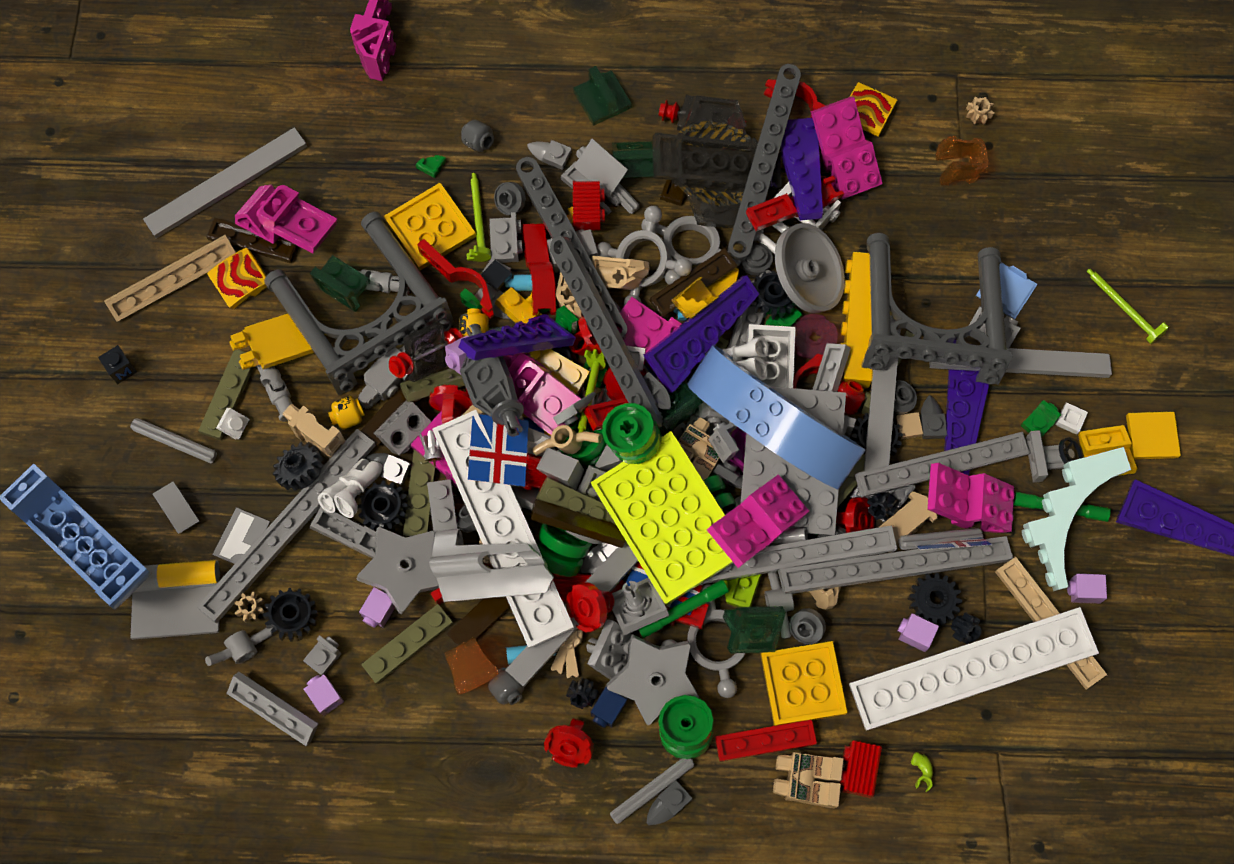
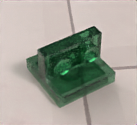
[573,66,632,126]
[612,141,658,178]
[310,255,370,312]
[652,382,703,436]
[723,606,786,654]

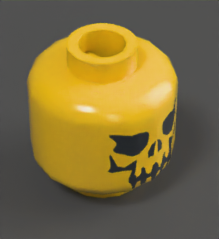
[328,396,365,430]

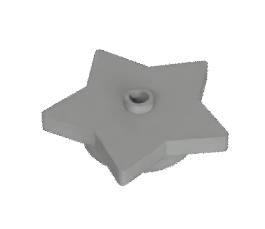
[357,527,439,614]
[607,635,699,725]

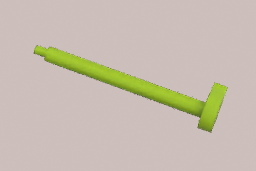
[467,173,491,262]
[1087,269,1169,344]
[578,349,606,433]

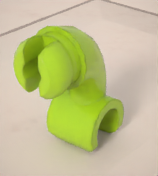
[911,752,933,792]

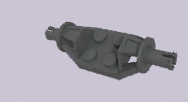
[460,324,524,437]

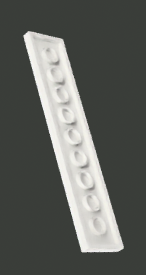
[432,410,574,649]
[849,607,1099,731]

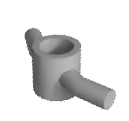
[765,571,794,638]
[205,628,272,666]

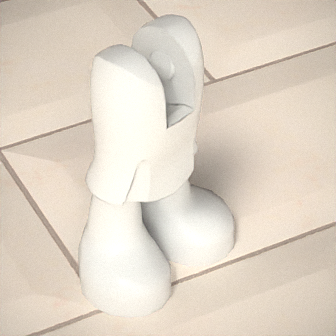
[703,337,768,381]
[318,458,383,518]

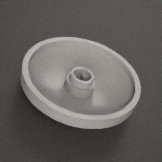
[775,223,845,313]

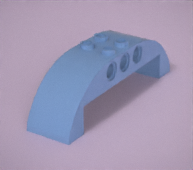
[687,344,866,490]
[0,464,152,610]

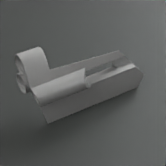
[429,528,554,602]

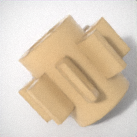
[966,97,994,124]
[234,592,265,623]

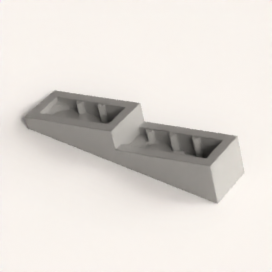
[310,507,376,559]

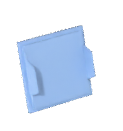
[976,263,1037,319]

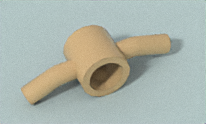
[532,425,602,456]

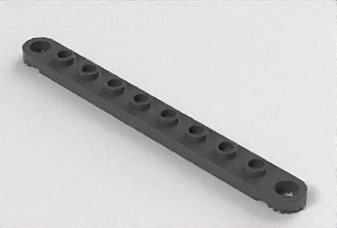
[728,64,801,261]
[516,157,627,340]
[550,236,663,429]

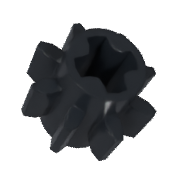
[867,492,898,521]
[951,612,982,644]
[566,677,598,709]

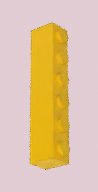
[841,252,872,389]

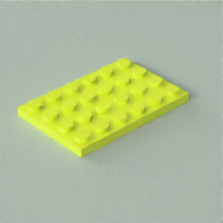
[590,431,733,605]

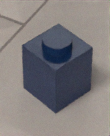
[591,687,627,728]

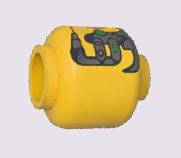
[459,308,489,337]

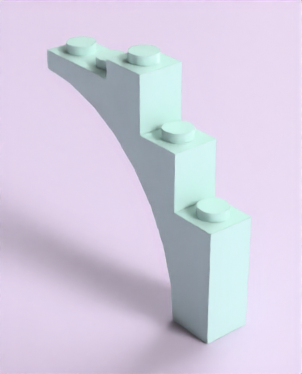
[1022,447,1131,591]

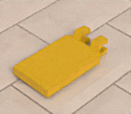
[230,307,314,370]

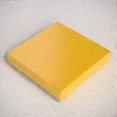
[1126,412,1181,460]

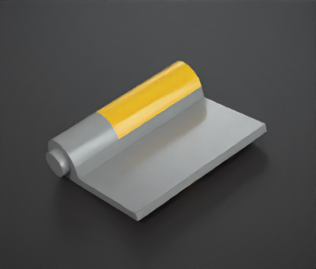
[131,560,220,640]

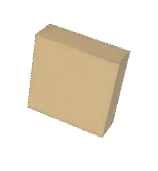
[895,412,923,440]

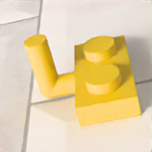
[495,287,542,323]

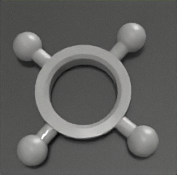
[641,203,741,285]
[596,206,692,306]
[661,584,775,698]

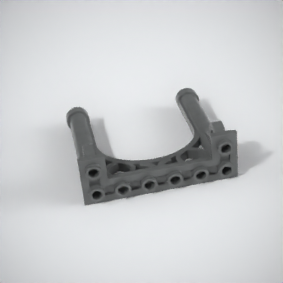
[264,212,455,396]
[861,233,1013,385]

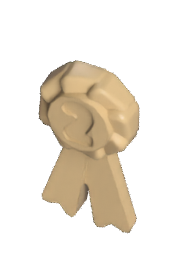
[551,628,584,678]

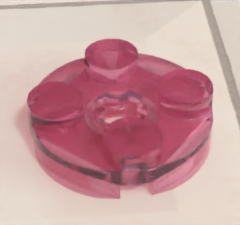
[794,314,838,359]

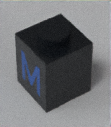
[98,345,137,384]

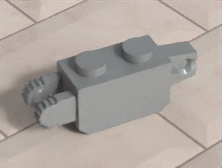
[358,340,422,409]

